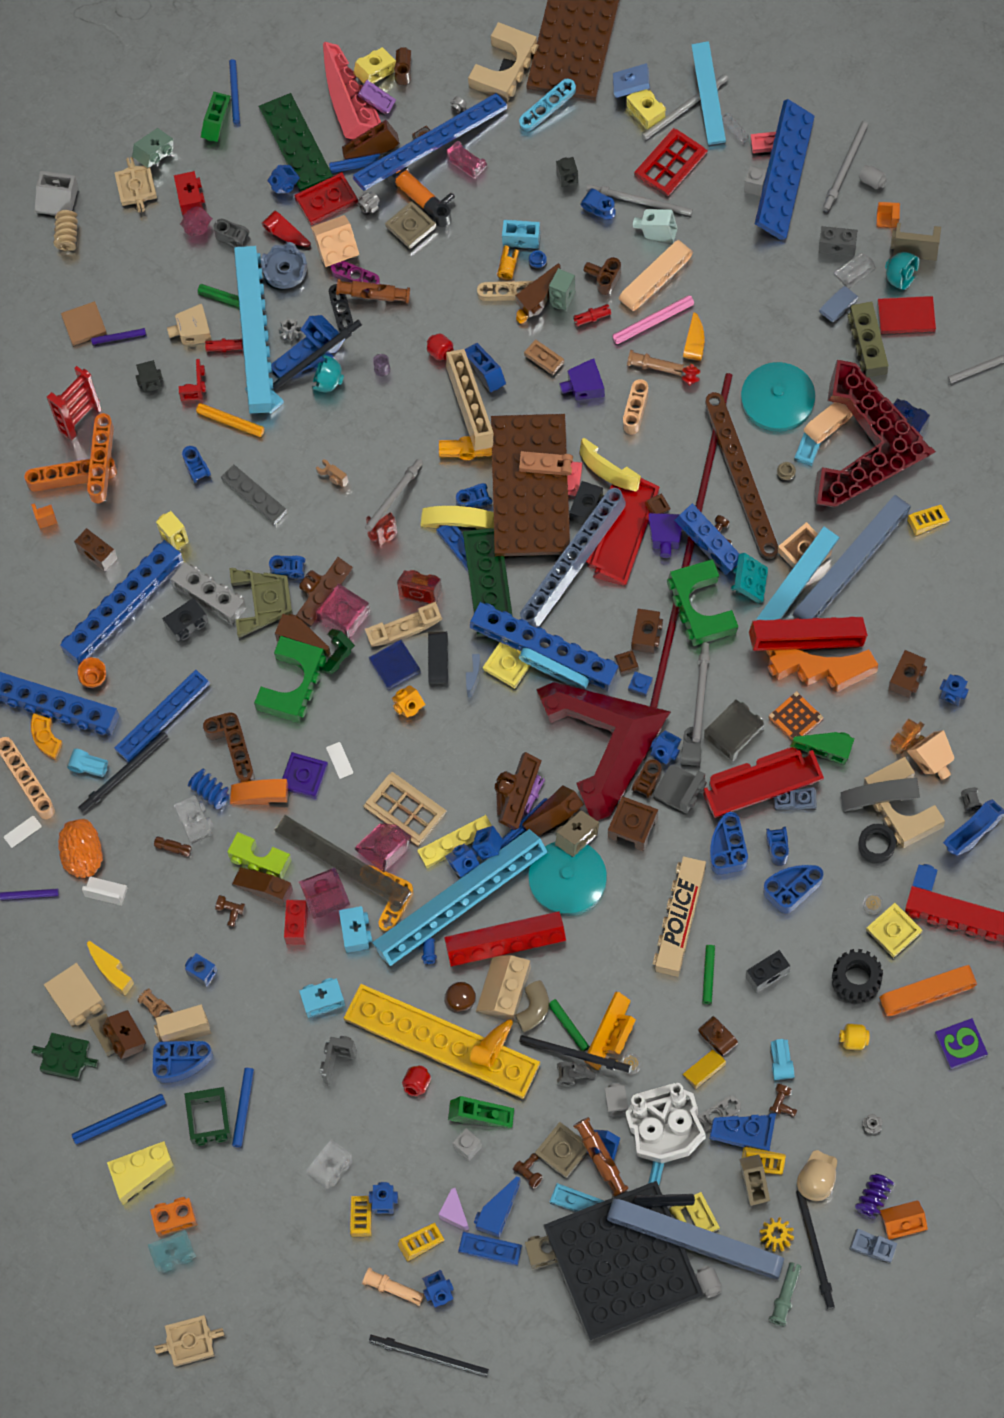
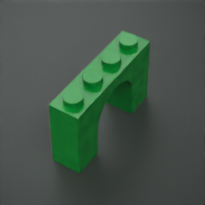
[667,559,739,646]
[254,636,326,723]

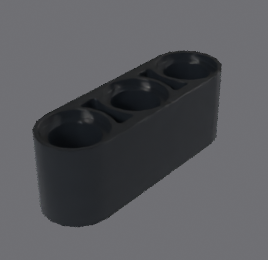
[428,631,448,684]

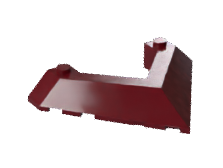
[814,360,936,508]
[536,682,671,822]

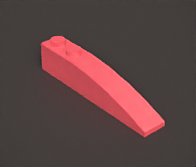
[323,42,381,140]

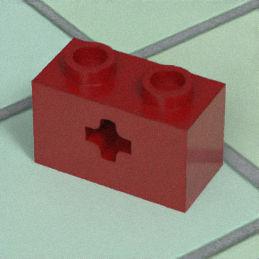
[174,171,205,215]
[284,900,308,945]

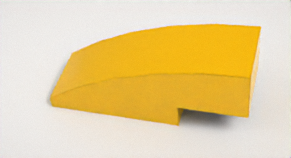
[87,941,134,996]

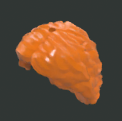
[58,819,103,878]

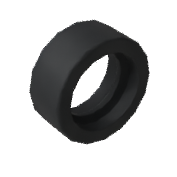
[858,824,896,863]

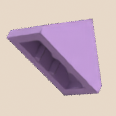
[439,1188,469,1231]

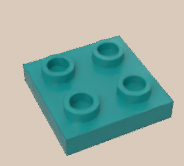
[731,553,768,603]

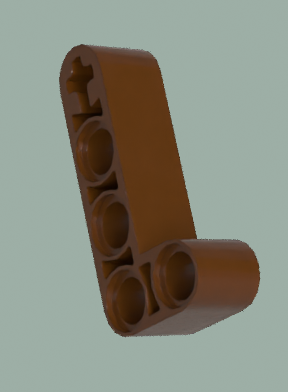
[203,712,255,783]

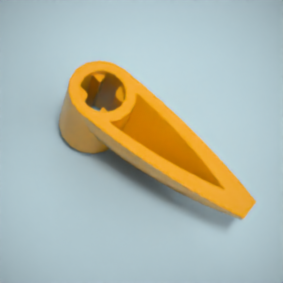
[683,312,705,361]
[470,1019,513,1067]

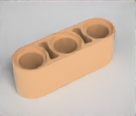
[623,379,648,435]
[804,402,853,444]

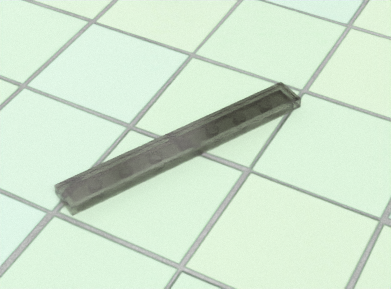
[274,815,411,909]

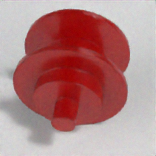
[681,364,701,386]

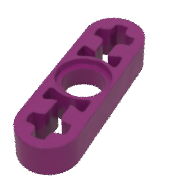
[331,261,380,291]

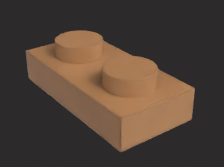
[524,339,564,375]

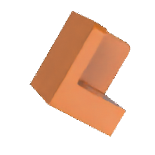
[876,202,900,228]
[31,503,57,529]

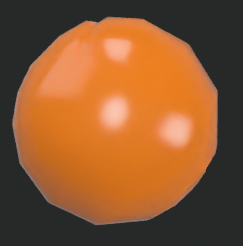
[77,657,106,688]

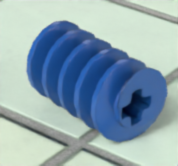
[188,768,230,809]

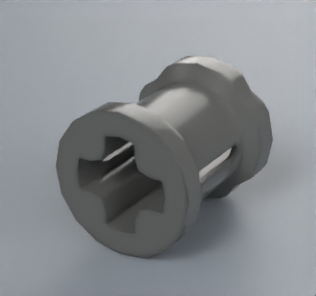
[961,787,982,812]

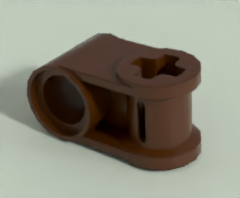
[631,759,662,799]

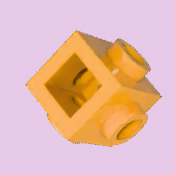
[391,685,426,718]

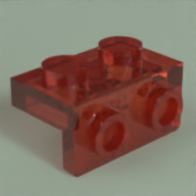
[366,512,397,546]

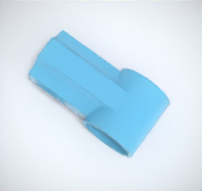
[67,749,108,777]
[771,1039,795,1081]

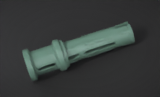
[768,1262,802,1326]

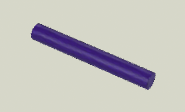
[91,328,146,345]
[0,888,59,900]

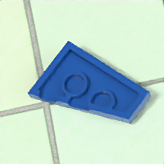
[271,336,335,379]
[709,1113,776,1151]

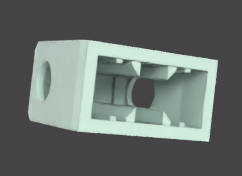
[633,209,678,244]

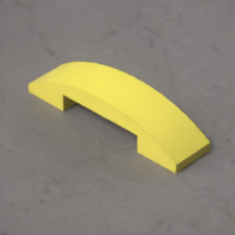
[579,438,641,491]
[421,506,494,530]

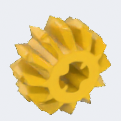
[759,1217,794,1253]

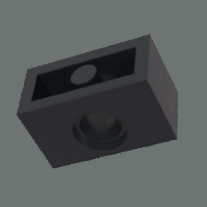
[569,481,604,525]
[162,597,208,642]
[746,950,790,993]

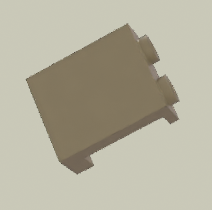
[890,223,941,261]

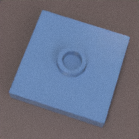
[613,63,650,98]

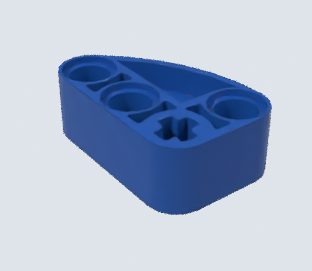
[710,812,748,875]
[763,865,824,914]
[152,1041,213,1083]

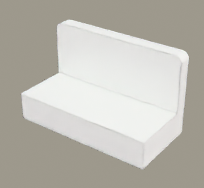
[82,877,128,906]

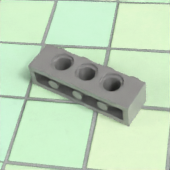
[171,562,246,625]

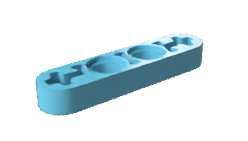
[519,79,576,131]
[519,648,589,690]

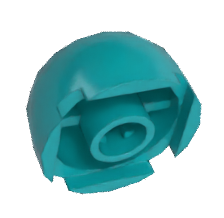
[885,252,920,290]
[312,355,344,393]

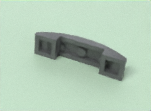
[841,778,920,812]

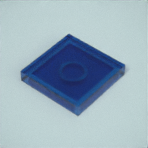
[369,640,421,690]

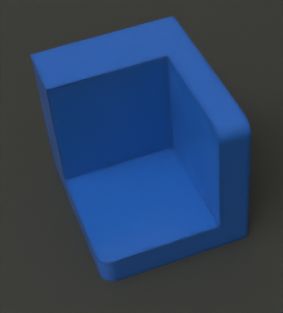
[587,1130,620,1160]

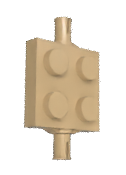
[114,157,157,213]
[154,1315,225,1367]

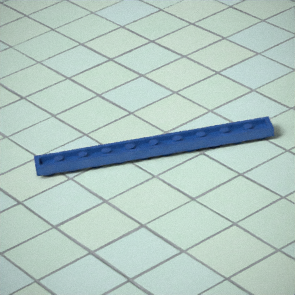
[353,93,507,191]

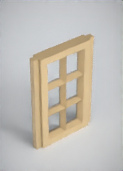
[363,772,447,846]

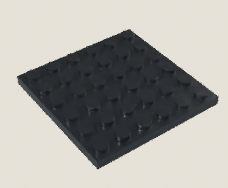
[543,1181,704,1342]

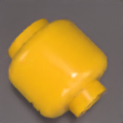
[839,1024,870,1050]

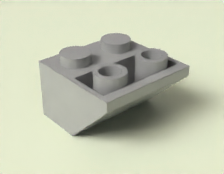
[35,171,78,215]

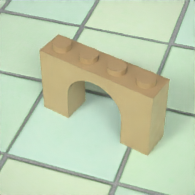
[468,22,539,102]
[863,757,945,849]

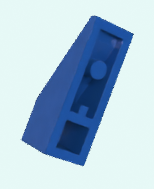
[465,343,506,392]
[474,1176,521,1239]

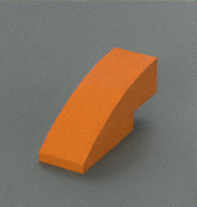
[230,779,288,805]

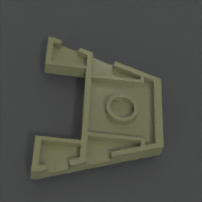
[229,568,292,638]

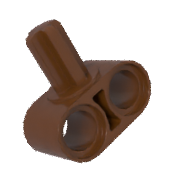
[583,257,621,295]
[698,1016,738,1056]

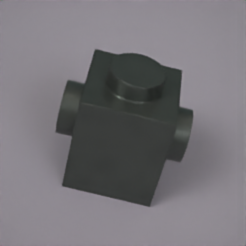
[556,157,579,187]
[135,360,163,392]

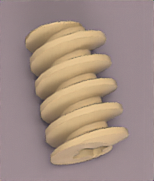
[53,210,78,251]

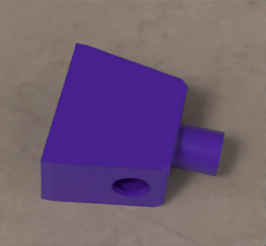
[559,358,605,400]
[649,513,683,558]

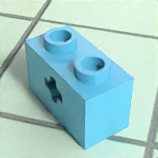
[502,220,540,249]
[339,906,372,953]
[299,978,346,1018]

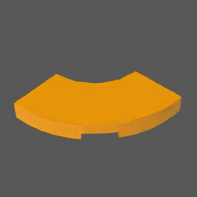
[31,713,63,760]

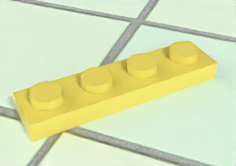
[417,815,492,869]

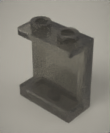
[704,699,764,762]

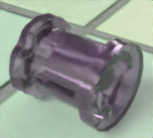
[373,354,391,377]

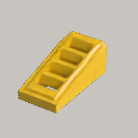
[907,505,950,536]
[742,1147,786,1175]
[350,1196,372,1237]
[398,1222,445,1262]

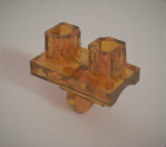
[890,719,925,756]

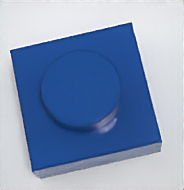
[628,671,653,697]

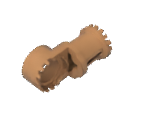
[137,988,174,1018]

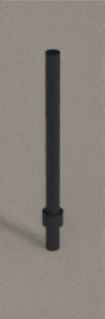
[273,319,362,390]
[78,732,168,813]
[519,1035,632,1073]
[796,1190,835,1310]
[369,1334,489,1377]

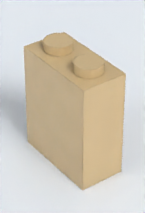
[44,963,105,1027]
[154,1004,211,1042]

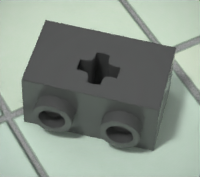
[818,226,858,257]

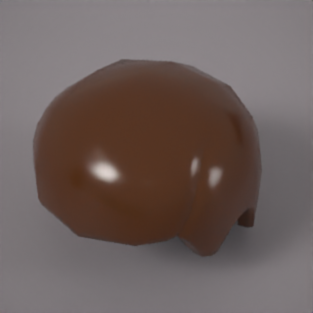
[444,982,476,1013]

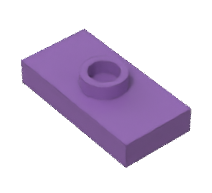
[357,80,396,115]

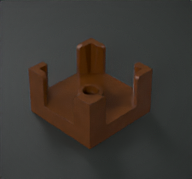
[608,796,658,851]

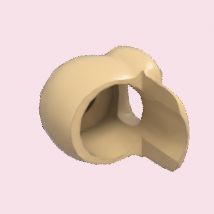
[797,1150,837,1201]

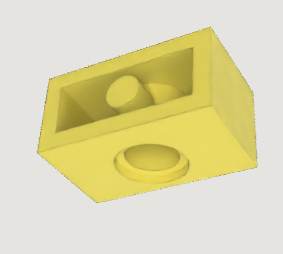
[353,47,396,84]
[627,89,666,130]
[156,511,189,550]

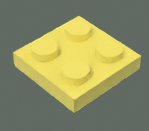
[483,642,530,689]
[866,903,923,958]

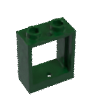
[184,1087,232,1146]

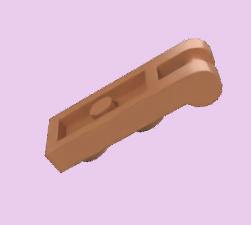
[519,451,573,476]

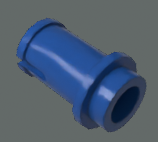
[421,938,437,964]

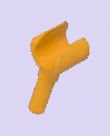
[516,309,528,324]

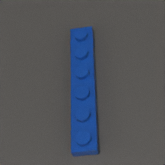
[114,670,210,762]

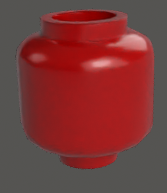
[426,333,454,361]
[402,1065,431,1096]

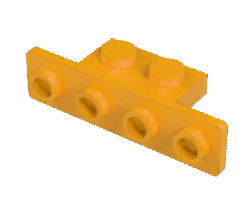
[584,992,636,1070]

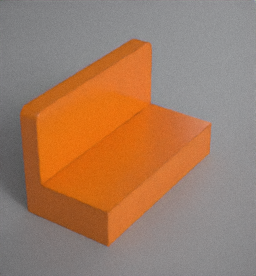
[880,1200,928,1240]

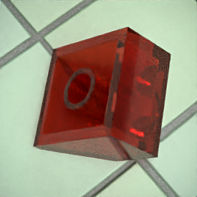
[397,570,442,604]

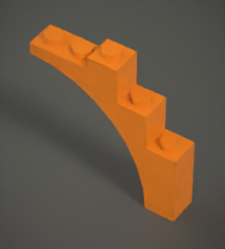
[766,649,878,692]

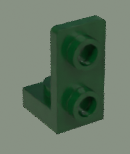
[321,629,355,674]

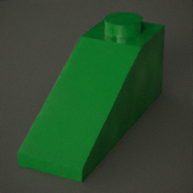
[200,92,231,142]
[790,732,855,765]
[448,1096,514,1128]

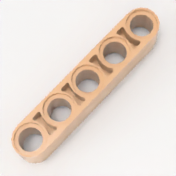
[619,240,693,311]
[0,737,55,819]

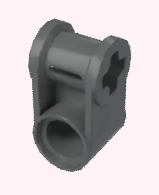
[214,218,250,247]
[681,727,701,766]

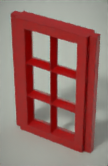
[634,128,708,197]

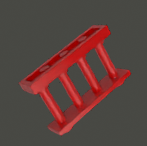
[46,366,101,441]

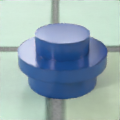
[529,250,547,268]

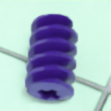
[855,1173,895,1219]

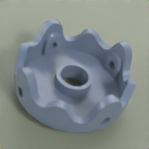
[261,242,307,289]

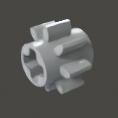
[357,191,380,213]
[278,317,301,341]

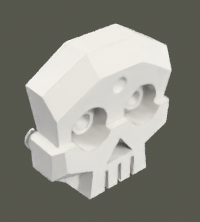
[626,1083,706,1163]

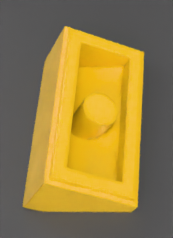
[682,1049,726,1090]

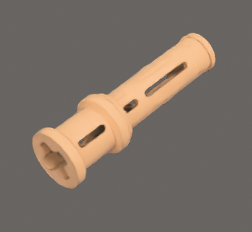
[362,1267,424,1306]

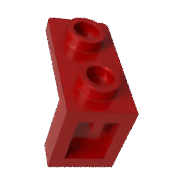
[178,359,206,401]

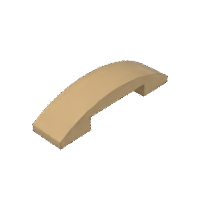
[365,602,442,647]

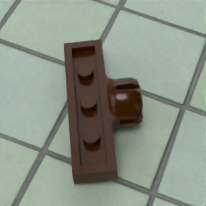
[296,557,353,628]
[494,752,542,830]

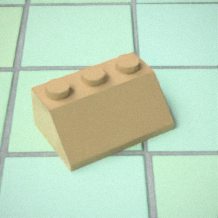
[476,955,531,1022]

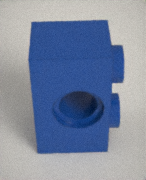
[300,315,345,354]

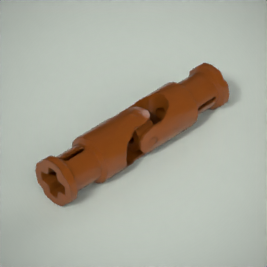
[336,279,410,304]
[573,1117,629,1197]

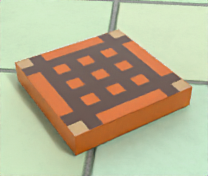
[769,691,823,740]

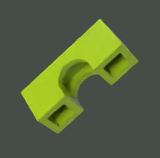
[227,832,292,879]

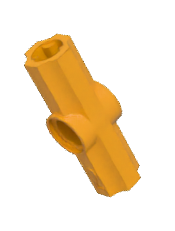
[439,436,492,460]

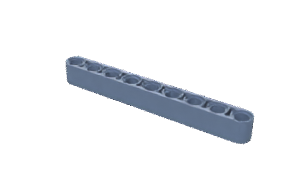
[520,488,626,628]
[793,495,911,619]
[607,1199,784,1279]

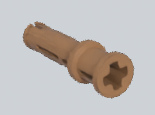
[627,350,684,376]

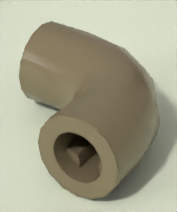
[515,980,549,1033]

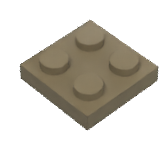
[385,201,436,249]
[535,1122,587,1179]

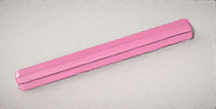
[612,295,694,344]

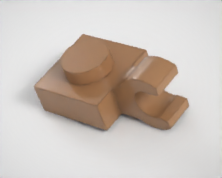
[316,459,349,488]

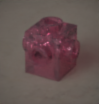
[180,207,213,236]

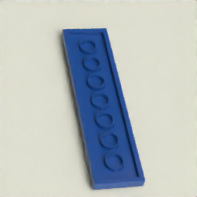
[754,99,815,240]

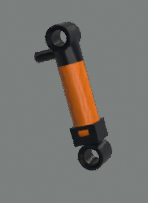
[378,152,455,227]

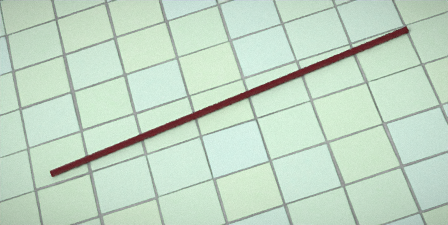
[650,373,733,708]

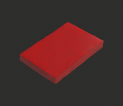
[294,172,359,225]
[878,296,936,334]

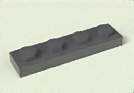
[221,465,287,525]

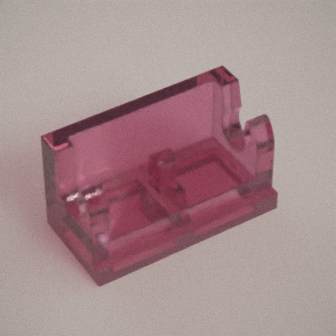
[447,141,488,179]

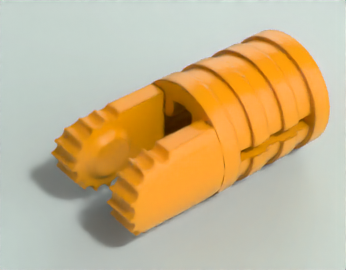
[497,245,519,280]

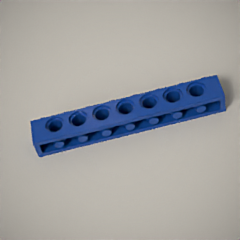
[60,540,183,665]
[470,602,618,692]
[0,672,120,735]

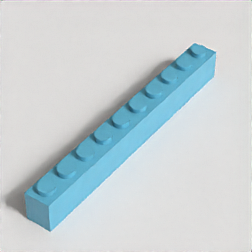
[234,246,275,414]
[372,829,547,966]

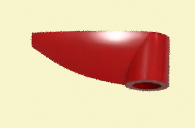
[261,211,311,247]

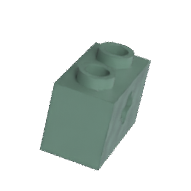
[132,128,174,168]
[549,268,576,310]

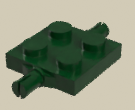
[31,1033,99,1080]

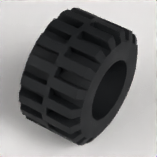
[832,949,883,1004]

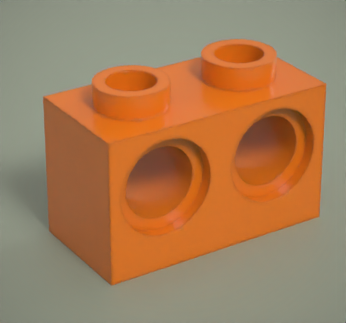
[150,1197,198,1237]

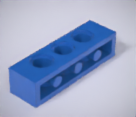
[674,503,740,575]

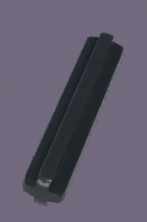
[634,1194,695,1207]

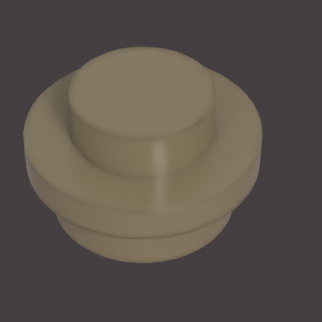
[777,462,796,480]

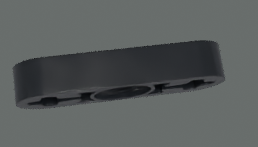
[328,284,353,331]

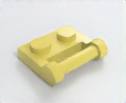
[669,1192,720,1232]

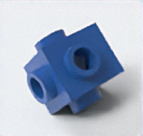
[267,165,300,193]
[940,674,969,706]
[650,730,682,764]
[445,844,480,877]
[369,1182,398,1214]
[422,1270,454,1307]

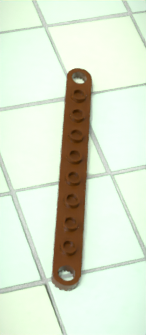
[705,392,778,560]

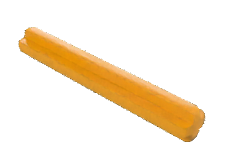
[196,403,265,437]

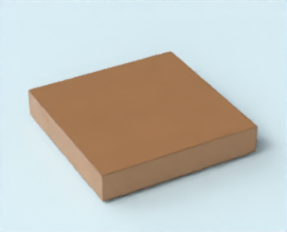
[61,301,107,346]

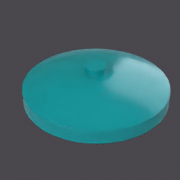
[741,362,815,432]
[529,841,607,916]

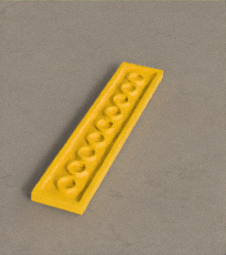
[343,984,540,1099]

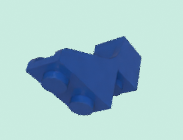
[943,799,1004,856]

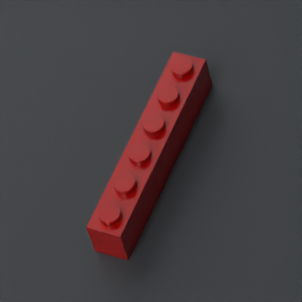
[749,617,868,651]
[905,886,1004,942]
[444,911,566,967]

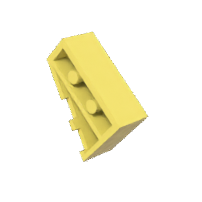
[107,1141,174,1205]

